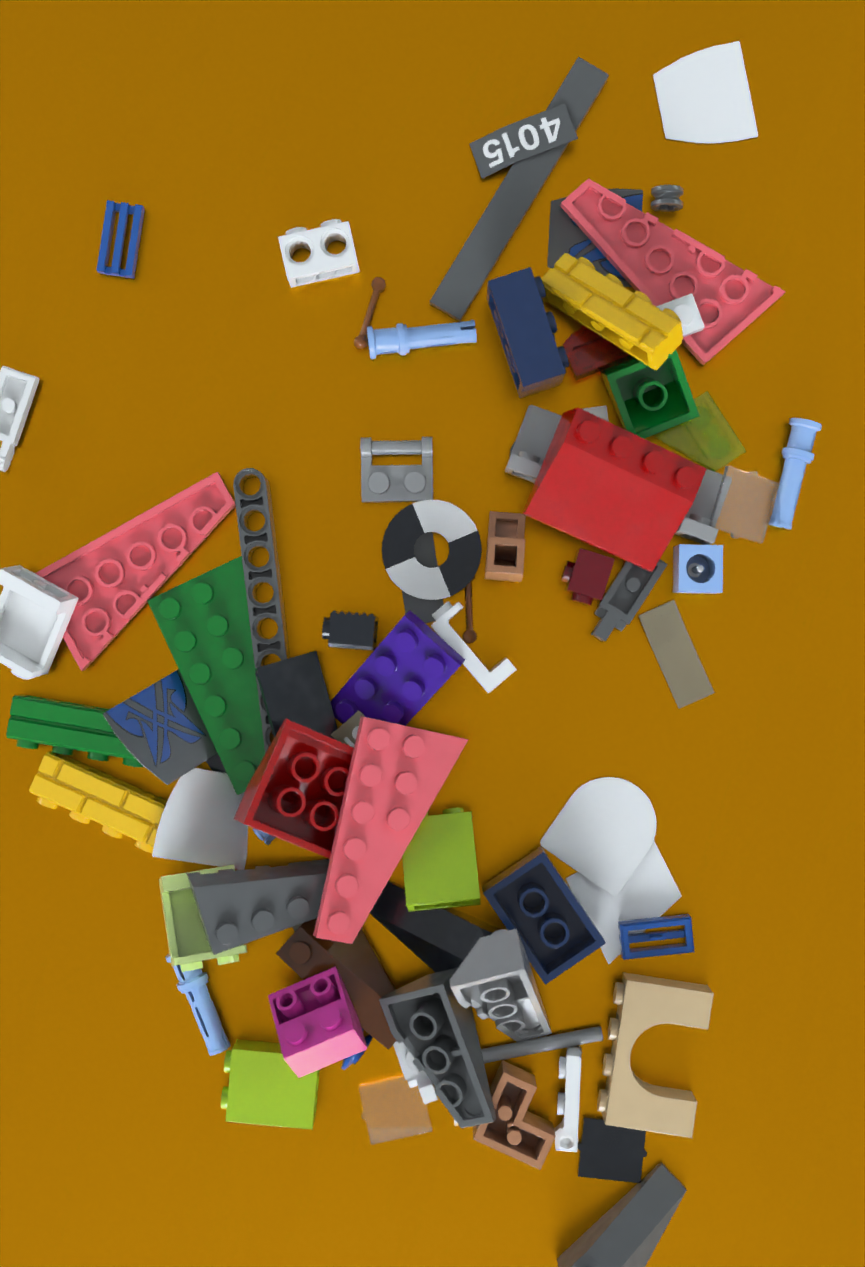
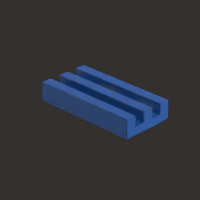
[96,200,145,279]
[618,914,694,960]

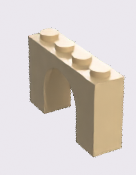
[597,972,714,1138]

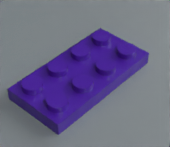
[330,610,465,726]

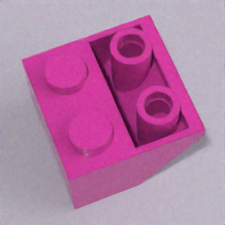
[268,967,367,1078]

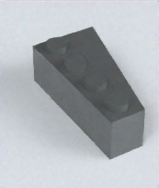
[187,859,330,955]

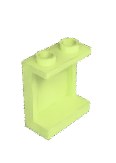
[159,865,247,972]

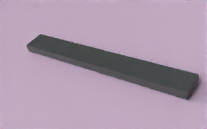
[430,57,609,322]

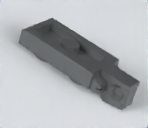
[591,559,667,642]

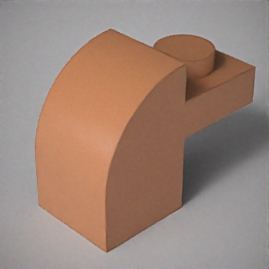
[485,511,526,582]

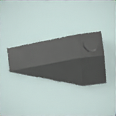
[379,967,496,1128]

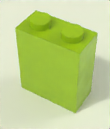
[402,808,481,912]
[221,1039,320,1130]

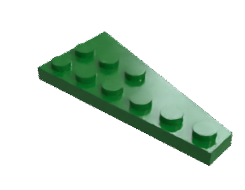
[147,556,265,795]

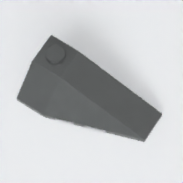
[557,1162,687,1267]

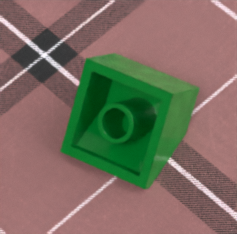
[600,350,699,439]

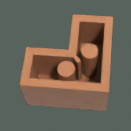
[473,1060,556,1170]

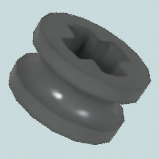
[651,185,684,212]

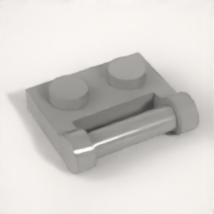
[360,436,433,503]

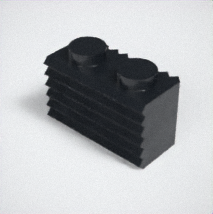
[322,610,379,650]

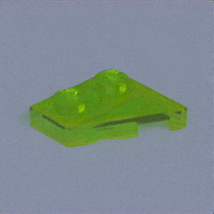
[652,391,746,472]

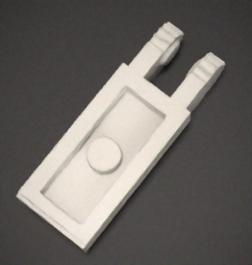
[0,366,40,472]

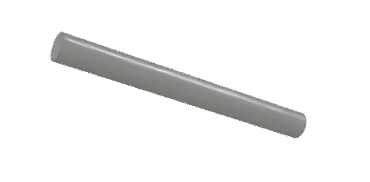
[481,1026,603,1063]

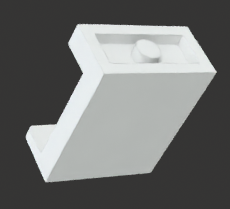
[0,565,79,680]
[431,601,517,694]

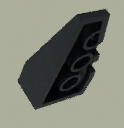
[370,880,502,973]

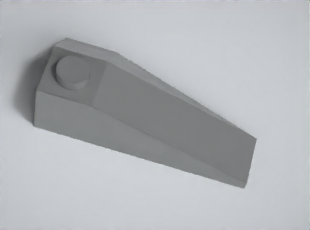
[449,929,552,1042]

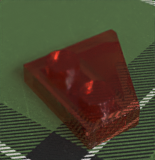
[562,325,634,381]

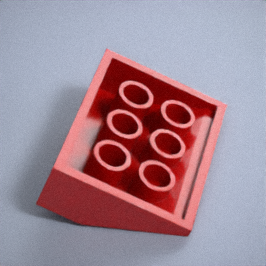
[522,407,707,572]
[234,719,354,859]

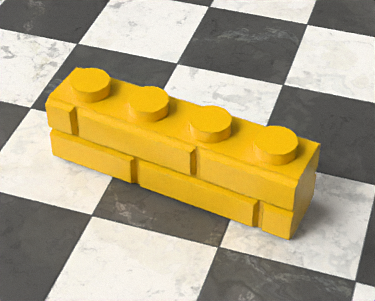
[541,253,683,370]
[29,751,167,853]

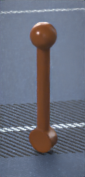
[354,277,386,349]
[462,576,477,644]

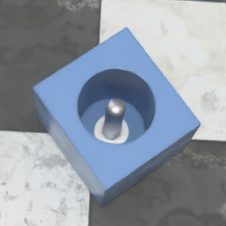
[673,544,723,594]

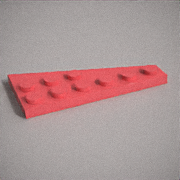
[560,178,786,366]
[35,472,236,671]
[314,716,469,944]

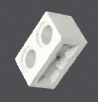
[278,219,360,288]

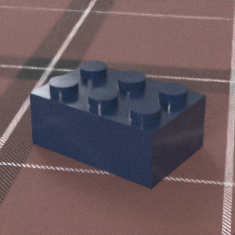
[486,267,569,399]
[482,846,606,985]

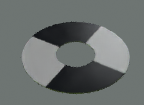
[382,500,482,600]

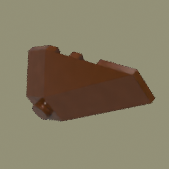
[276,918,397,1050]

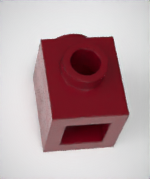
[561,548,615,606]

